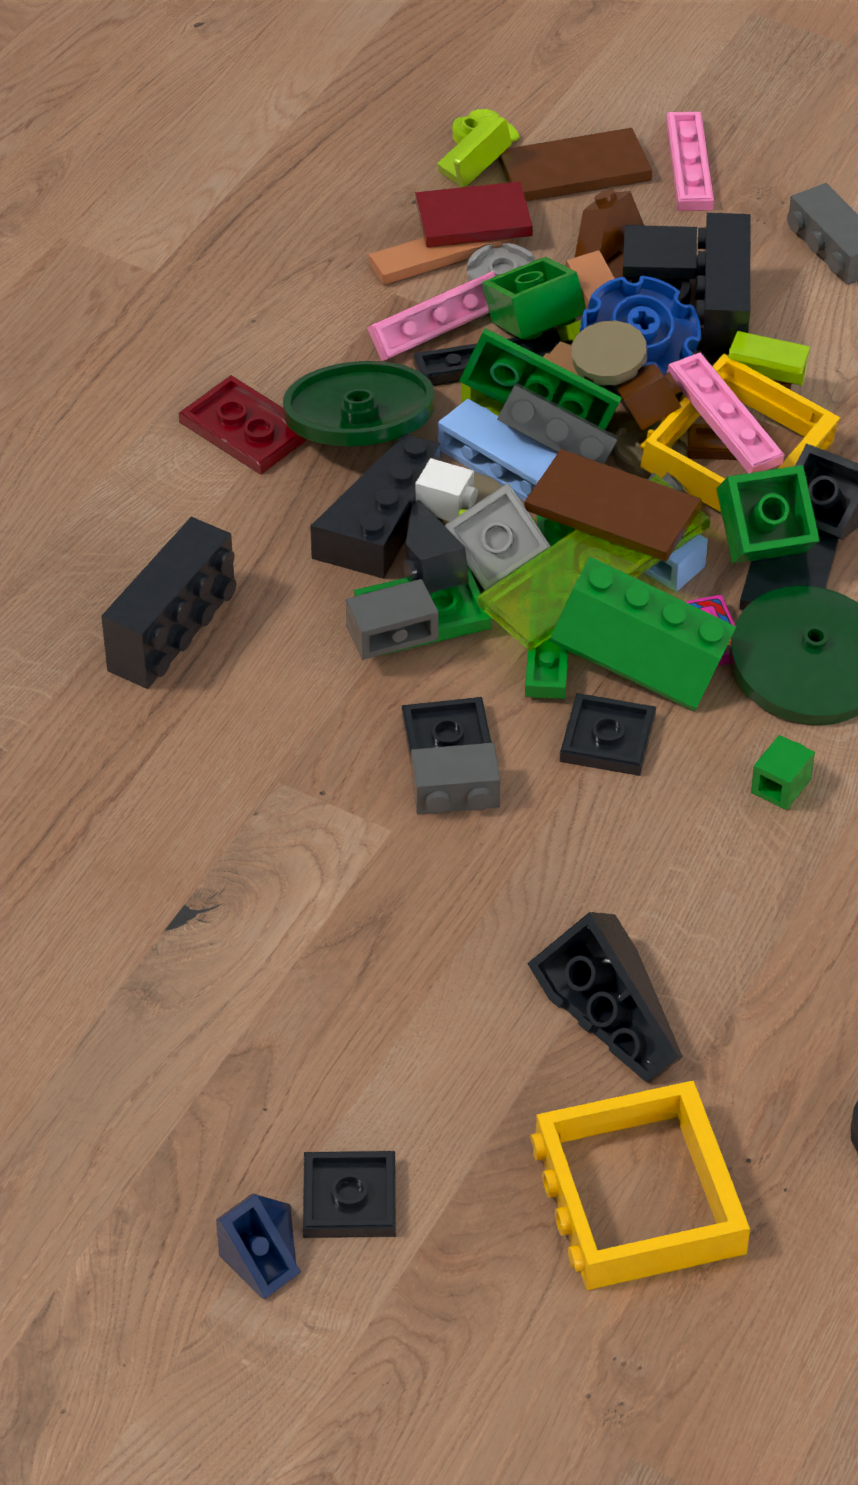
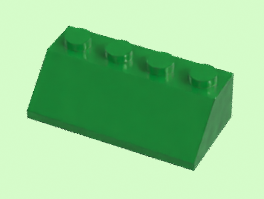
[459,328,622,429]
[549,556,736,712]

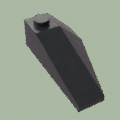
[527,912,683,1083]

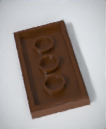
[498,128,652,202]
[524,449,701,562]

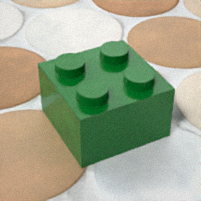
[482,257,586,340]
[716,465,819,564]

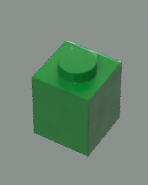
[751,735,815,810]

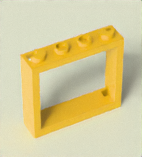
[640,354,841,512]
[530,1080,750,1291]

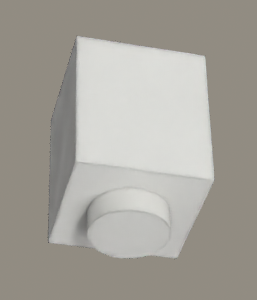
[415,458,478,521]

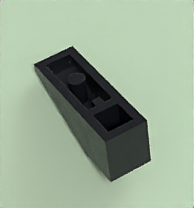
[403,500,469,594]

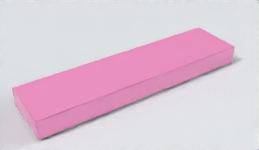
[666,112,714,211]
[367,271,496,361]
[667,352,785,473]

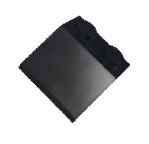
[795,443,858,540]

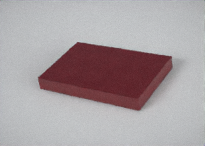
[415,181,533,247]
[179,375,308,475]

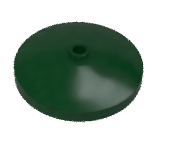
[283,361,435,446]
[729,586,858,725]

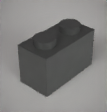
[346,579,438,660]
[411,743,500,814]

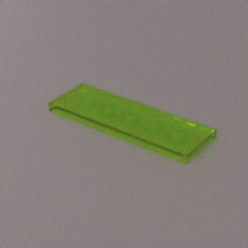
[477,475,710,651]

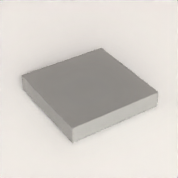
[444,483,552,593]

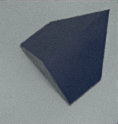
[216,1193,301,1299]

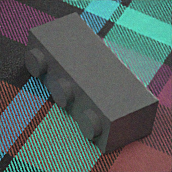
[787,183,858,285]
[497,382,617,464]

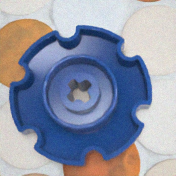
[580,276,701,375]

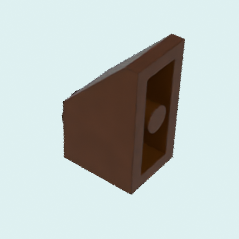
[574,189,644,262]
[614,364,681,430]

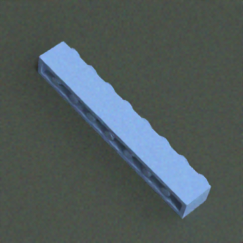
[438,399,708,592]

